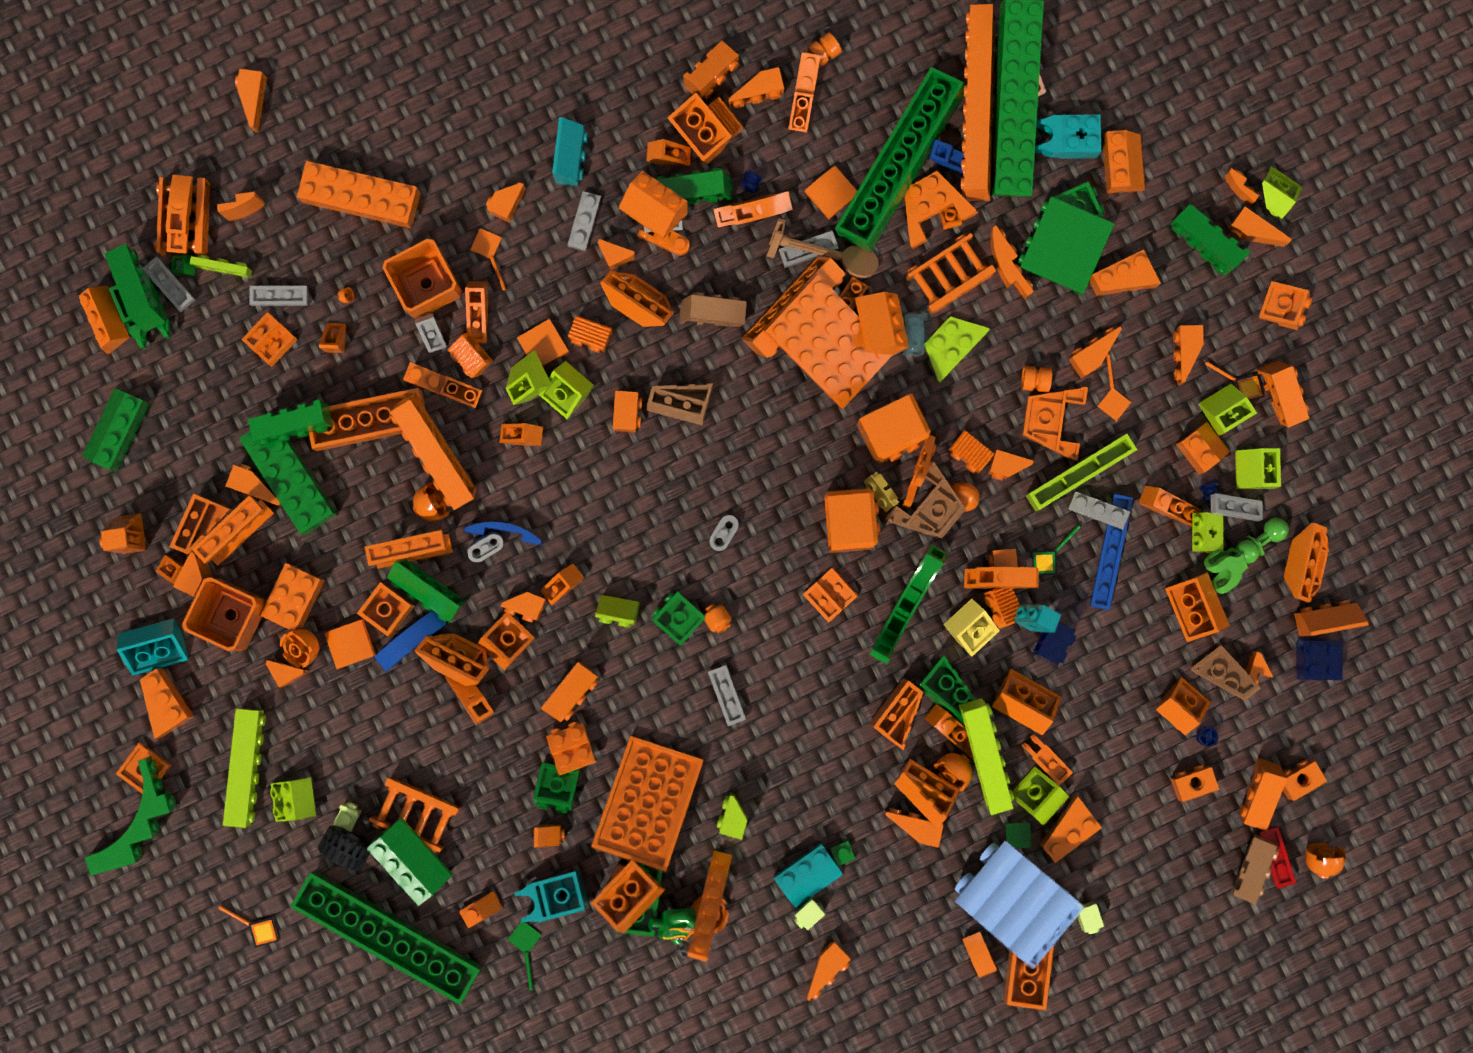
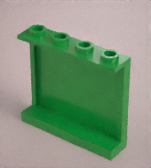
[1017,197,1115,296]

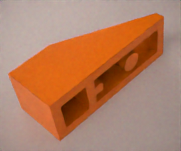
[235,69,267,132]
[1227,207,1292,247]
[465,281,488,343]
[225,464,282,507]

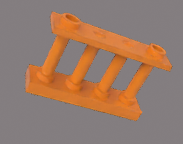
[154,177,210,256]
[906,233,996,315]
[191,496,274,566]
[365,530,453,569]
[369,777,461,853]

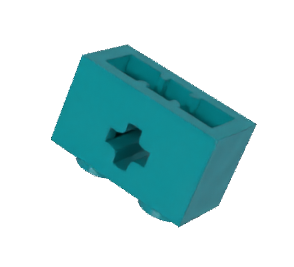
[1014,604,1061,633]

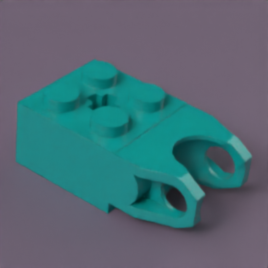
[1035,115,1101,159]
[514,870,589,923]

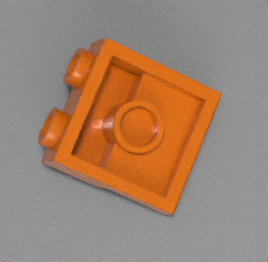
[1259,281,1312,330]
[546,722,596,775]

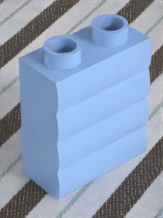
[955,841,1084,969]

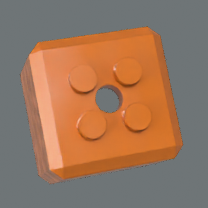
[382,239,463,319]
[857,394,931,464]
[824,488,880,553]
[182,577,266,651]

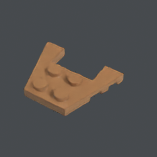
[885,461,966,539]

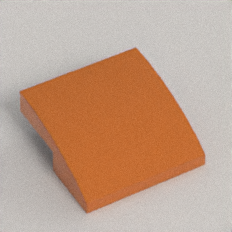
[804,166,857,219]
[217,192,265,221]
[241,312,298,367]
[803,567,859,623]
[324,619,376,669]

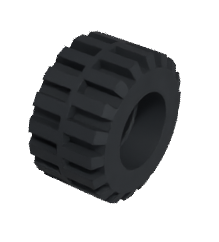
[317,826,370,871]

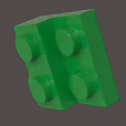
[1054,181,1105,218]
[651,592,705,646]
[533,762,580,813]

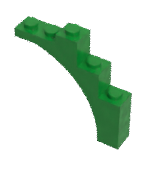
[869,544,948,664]
[85,756,176,876]

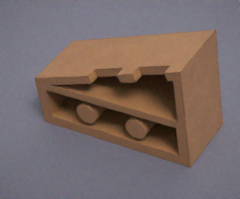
[679,292,746,327]
[647,383,713,425]
[1233,834,1279,905]

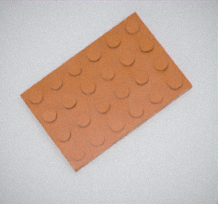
[764,274,892,409]
[591,736,704,872]

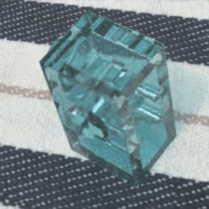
[903,314,924,356]

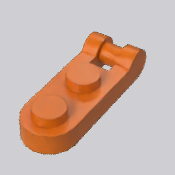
[637,226,690,256]

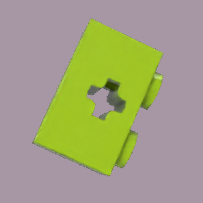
[1192,512,1223,553]

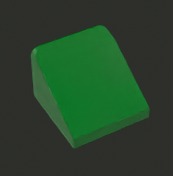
[171,255,195,276]

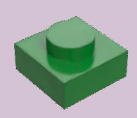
[830,840,855,866]

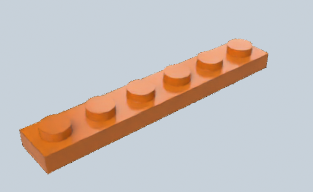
[687,850,732,961]

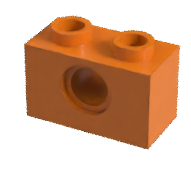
[1283,759,1328,801]
[1170,764,1219,802]

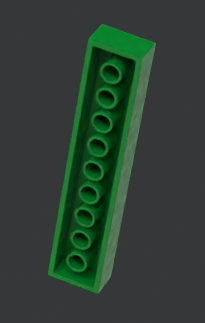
[990,0,1044,198]
[835,67,965,252]
[290,870,483,1005]

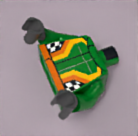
[649,908,697,958]

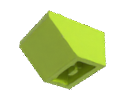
[506,351,552,405]
[1198,384,1257,436]
[1235,448,1281,489]
[595,595,640,628]
[270,777,316,822]
[717,792,747,840]

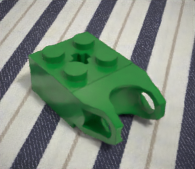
[108,274,171,350]

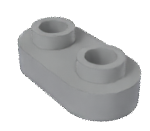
[710,515,739,551]
[467,532,503,562]

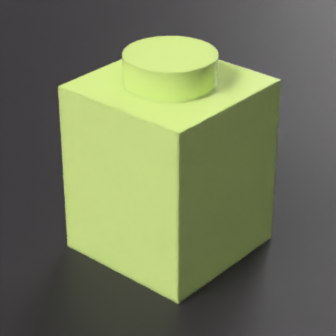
[794,897,825,930]
[1077,901,1104,934]

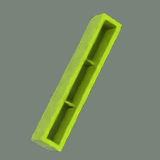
[1026,434,1137,512]
[959,698,1014,815]
[223,708,266,828]

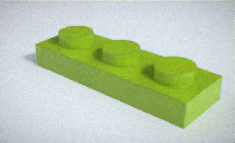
[190,255,252,278]

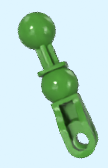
[1204,518,1289,594]

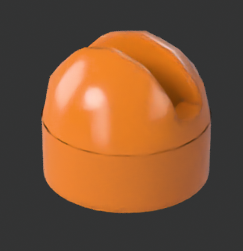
[337,287,354,303]

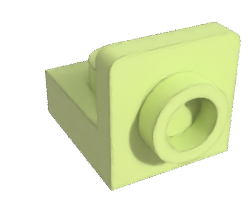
[333,802,362,832]

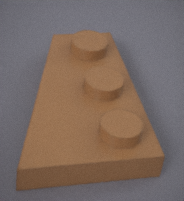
[1190,645,1260,701]

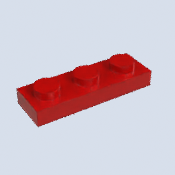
[1258,826,1296,889]

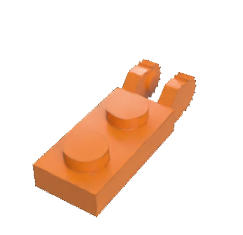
[1021,734,1073,786]

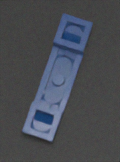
[929,139,964,174]
[464,522,543,545]
[375,610,447,672]

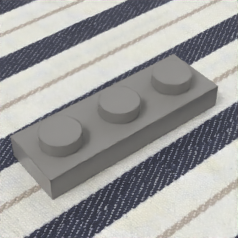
[568,191,601,252]
[779,231,839,268]
[143,256,195,312]
[249,286,309,306]
[1069,491,1131,530]
[1211,493,1263,521]
[708,665,746,726]

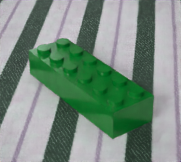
[239,431,338,536]

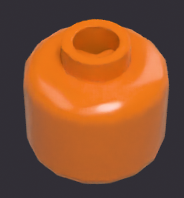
[704,604,732,634]

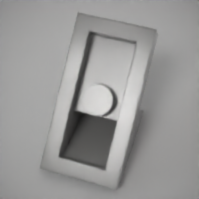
[415,313,447,353]

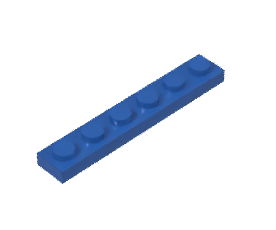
[1089,494,1133,610]

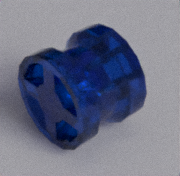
[739,170,762,193]
[1199,481,1222,502]
[1195,726,1219,747]

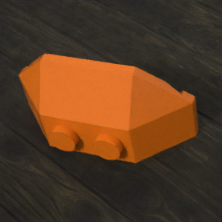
[600,270,674,327]
[1284,523,1329,603]
[415,633,489,686]

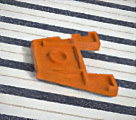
[905,171,978,249]
[1022,387,1088,461]
[902,435,937,509]

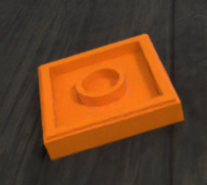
[517,319,569,367]
[116,742,171,793]

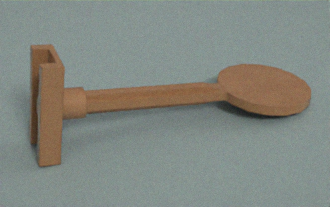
[767,218,879,278]

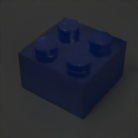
[1031,622,1076,665]
[1296,641,1343,680]

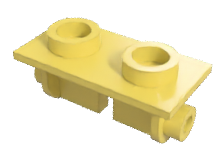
[863,472,899,512]

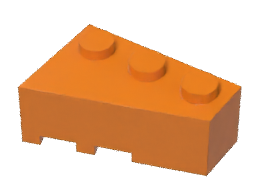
[169,494,233,554]
[1240,758,1287,831]
[894,759,960,829]
[1040,795,1102,863]

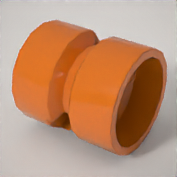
[806,32,842,68]
[1021,365,1052,392]

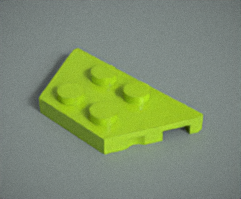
[924,317,990,383]

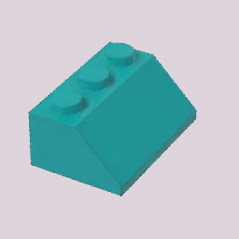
[552,117,588,186]
[116,618,188,676]
[773,842,843,908]

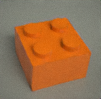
[357,582,415,637]

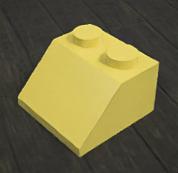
[943,599,1000,657]

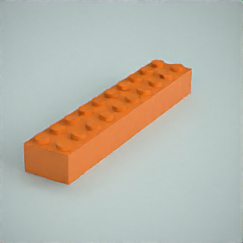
[961,4,996,201]

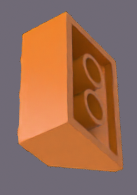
[668,93,732,164]
[1102,130,1145,193]
[619,171,688,239]
[79,286,130,354]
[855,292,909,356]
[1165,572,1230,642]
[1294,600,1369,636]
[541,662,599,722]
[992,669,1061,735]
[591,860,665,933]

